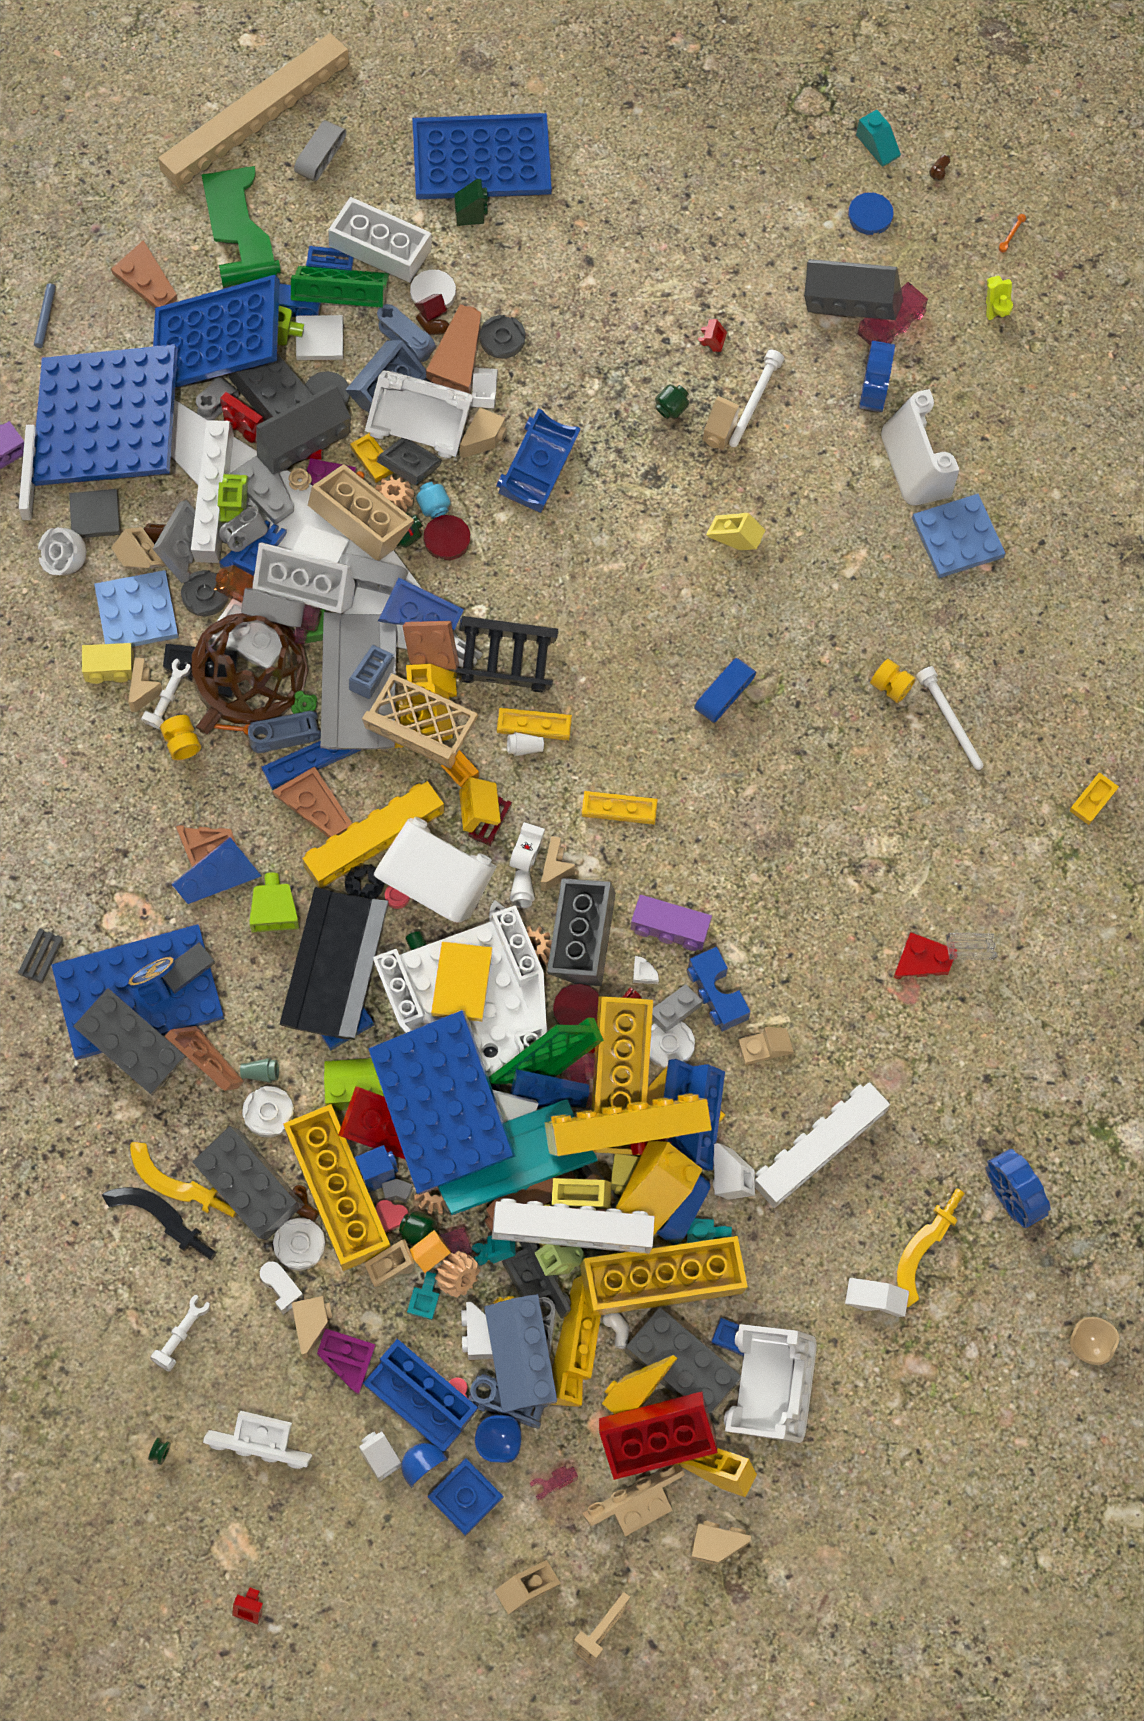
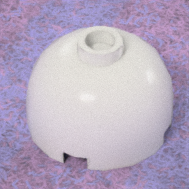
[38,527,86,576]

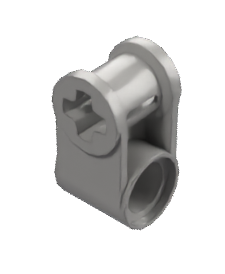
[196,377,239,421]
[219,507,268,552]

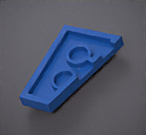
[510,1069,590,1107]

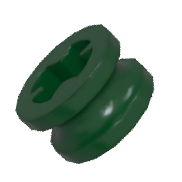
[148,1437,171,1465]

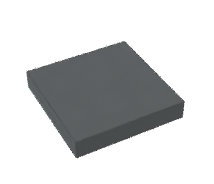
[377,438,442,486]
[69,489,120,538]

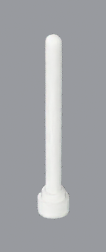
[729,350,784,447]
[916,666,983,770]

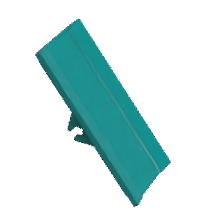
[438,1099,598,1215]

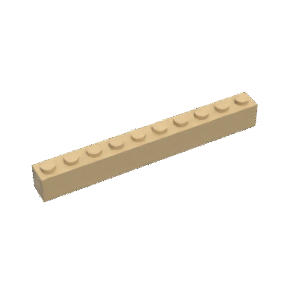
[158,33,349,188]

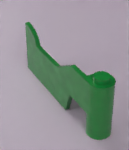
[201,166,281,288]

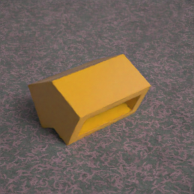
[441,750,479,787]
[409,1230,451,1273]

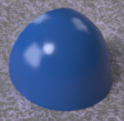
[475,1415,521,1463]
[401,1443,448,1488]

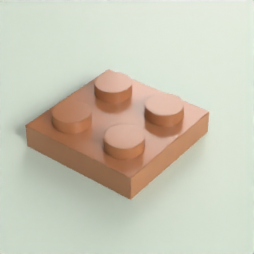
[402,621,459,669]

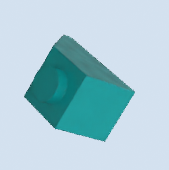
[856,109,901,167]

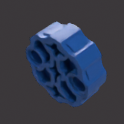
[859,341,895,412]
[985,1149,1051,1228]

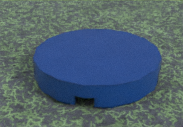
[848,192,894,235]

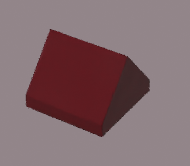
[415,294,447,322]

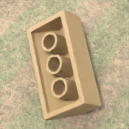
[307,464,414,561]

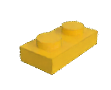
[350,433,394,483]
[1069,772,1119,825]

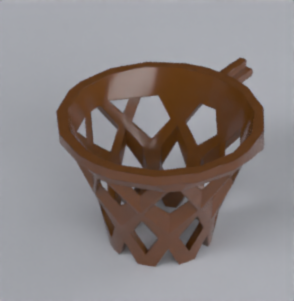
[191,613,308,735]

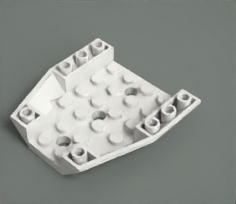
[373,905,547,1080]

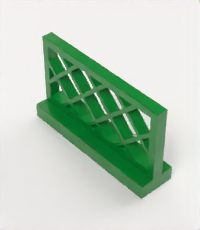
[291,266,389,308]
[489,1018,604,1084]

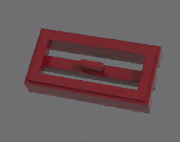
[468,797,512,847]

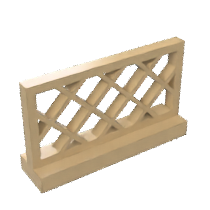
[362,674,478,769]
[572,1592,630,1668]

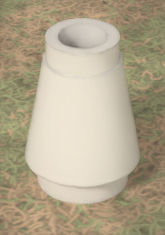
[507,732,544,756]
[510,870,535,908]

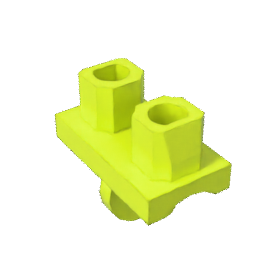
[986,276,1013,320]

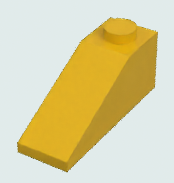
[602,1355,678,1414]
[678,1448,757,1497]

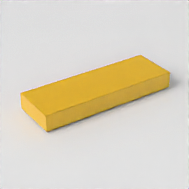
[497,708,572,741]
[582,791,658,825]

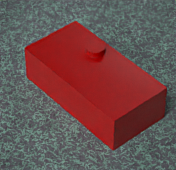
[599,1391,718,1480]

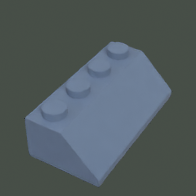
[484,1294,557,1413]

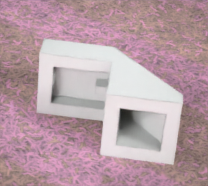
[471,368,498,408]
[845,1278,909,1317]

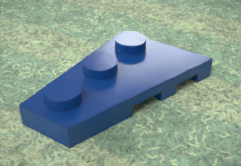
[378,578,464,632]
[172,837,261,904]

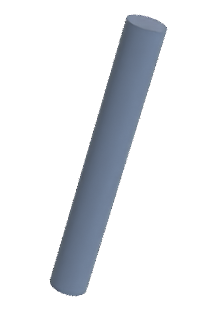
[34,283,56,348]

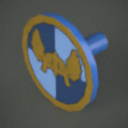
[129,957,175,1000]

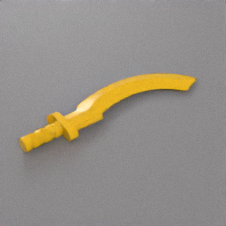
[130,1142,237,1218]
[897,1188,965,1307]

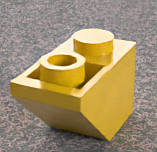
[406,664,457,697]

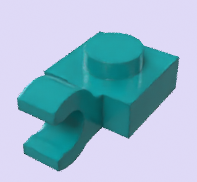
[687,1218,732,1243]
[407,1271,440,1321]

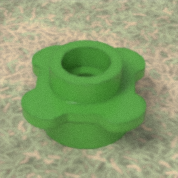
[291,691,317,714]

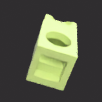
[535,1244,585,1276]

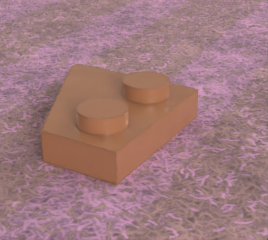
[176,825,237,867]

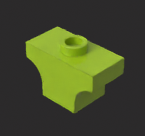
[217,474,248,523]

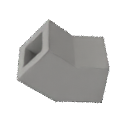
[382,1179,413,1203]

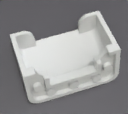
[365,370,473,458]
[881,389,959,505]
[374,817,497,922]
[724,1324,817,1443]

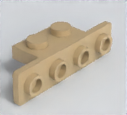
[582,1464,685,1536]

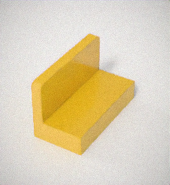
[459,777,501,832]

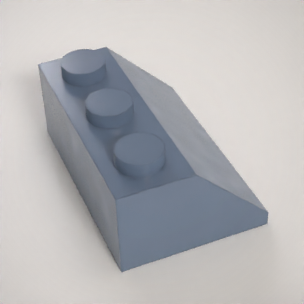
[346,340,426,413]

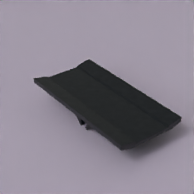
[280,887,388,1040]

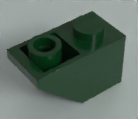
[454,179,488,226]

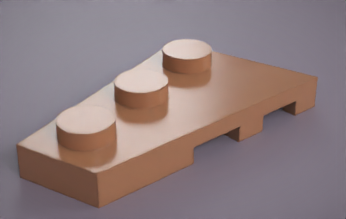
[111,240,177,308]
[272,767,352,838]
[164,1026,244,1091]

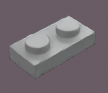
[652,984,703,1033]

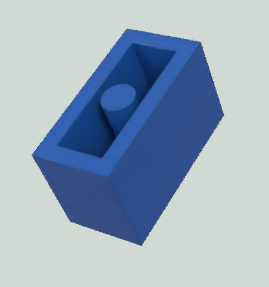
[355,1145,398,1193]

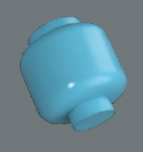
[416,482,451,519]

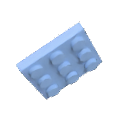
[94,570,179,647]

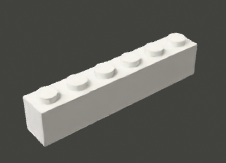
[191,420,234,563]
[755,1082,890,1208]
[492,1199,654,1254]

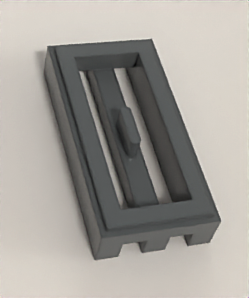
[18,928,63,984]

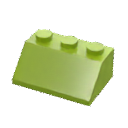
[324,1058,384,1111]

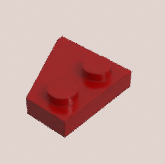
[893,932,957,979]

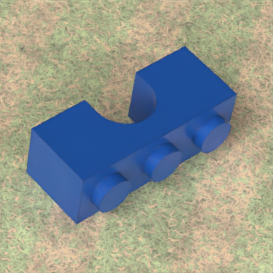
[687,947,751,1032]

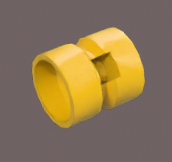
[870,659,916,703]
[160,715,201,760]

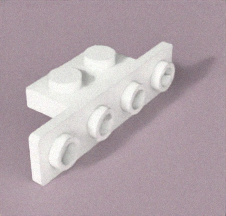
[203,1411,312,1469]

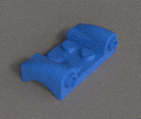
[496,408,581,513]

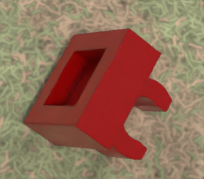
[698,319,727,352]
[232,1587,263,1625]

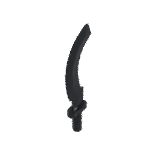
[102,1187,217,1261]

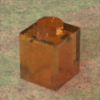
[214,565,254,602]

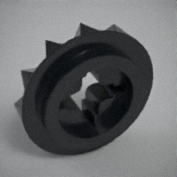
[345,863,384,899]

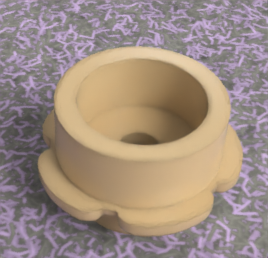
[288,468,312,491]

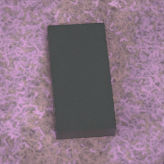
[161,943,215,994]

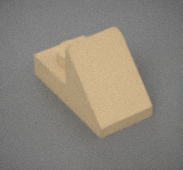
[128,658,163,712]
[541,836,576,891]
[738,1027,794,1065]
[364,1239,415,1287]

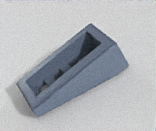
[349,645,394,699]

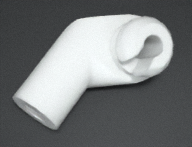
[603,1313,629,1349]

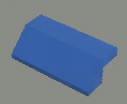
[664,1059,725,1171]
[363,1339,478,1453]

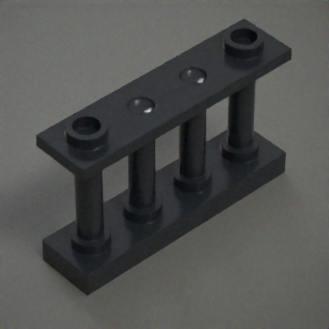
[453,616,558,693]

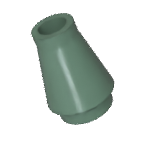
[240,1058,279,1083]

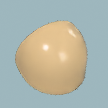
[1070,1317,1120,1365]

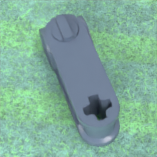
[377,304,436,362]
[248,711,321,753]
[468,1374,548,1429]

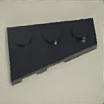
[163,644,239,700]

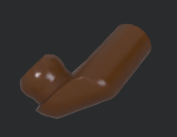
[929,155,950,180]
[416,313,449,335]
[293,1185,319,1222]

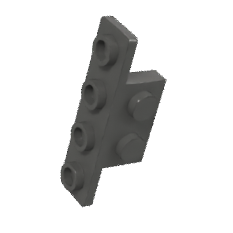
[502,1242,571,1319]

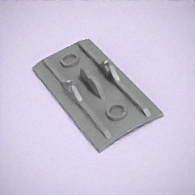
[321,612,396,749]

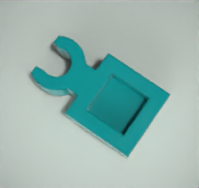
[472,1235,516,1266]

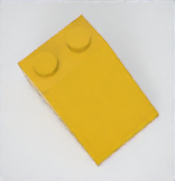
[377,684,453,750]
[615,1141,702,1236]

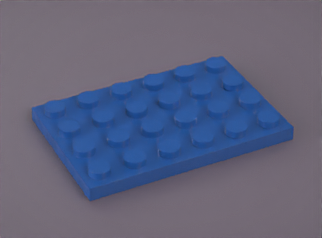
[412,113,552,199]
[153,275,280,387]
[51,924,224,1060]
[368,1010,515,1195]

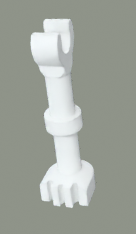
[141,659,191,730]
[150,1295,210,1372]

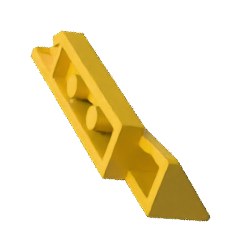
[550,1276,601,1407]

